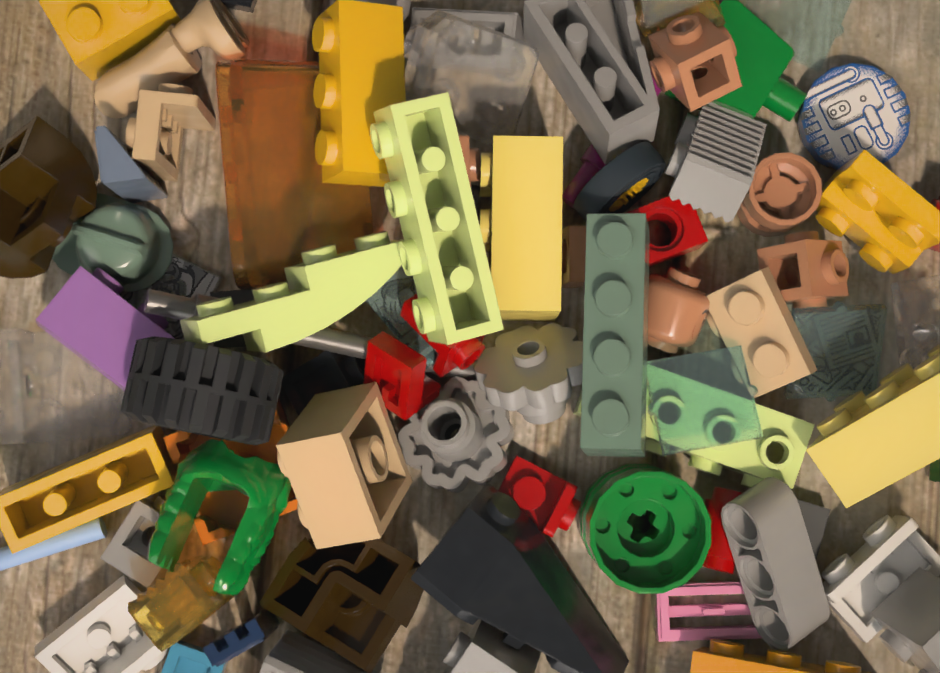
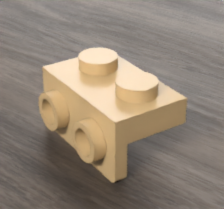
[126,83,216,182]
[707,267,817,400]

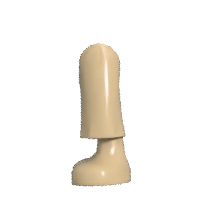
[94,0,249,119]

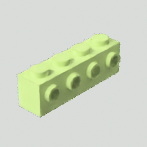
[370,92,504,345]
[573,365,815,489]

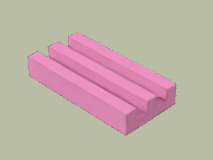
[655,580,761,642]

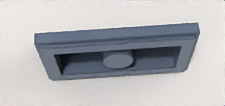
[94,125,168,203]

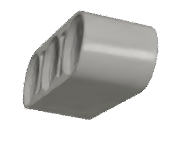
[721,477,830,651]

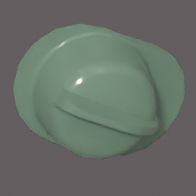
[52,193,174,292]

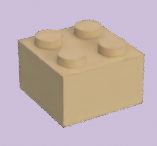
[276,382,413,549]

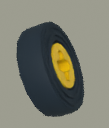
[573,141,667,222]

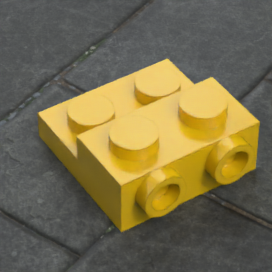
[815,149,940,274]

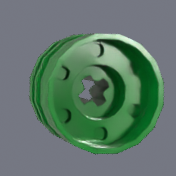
[579,463,711,594]

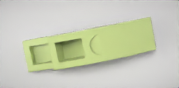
[180,231,404,352]

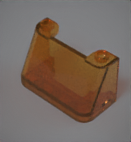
[216,59,375,290]

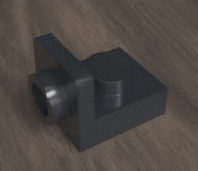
[281,351,366,416]

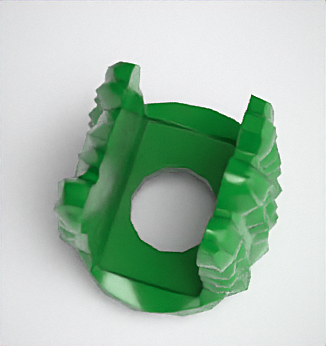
[147,439,291,595]

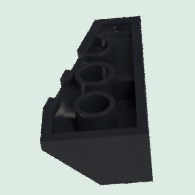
[410,482,629,673]

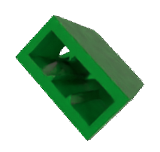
[665,0,808,122]

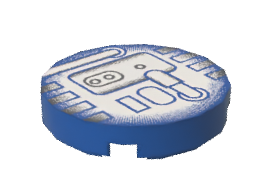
[797,63,911,170]

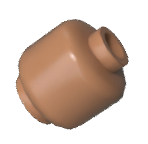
[648,267,710,354]

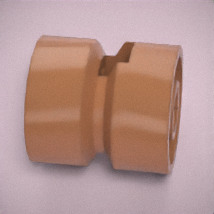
[737,152,822,237]

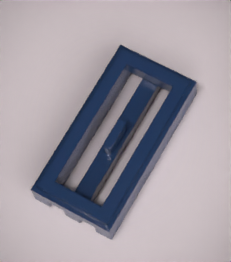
[203,609,280,667]

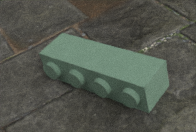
[580,213,650,457]

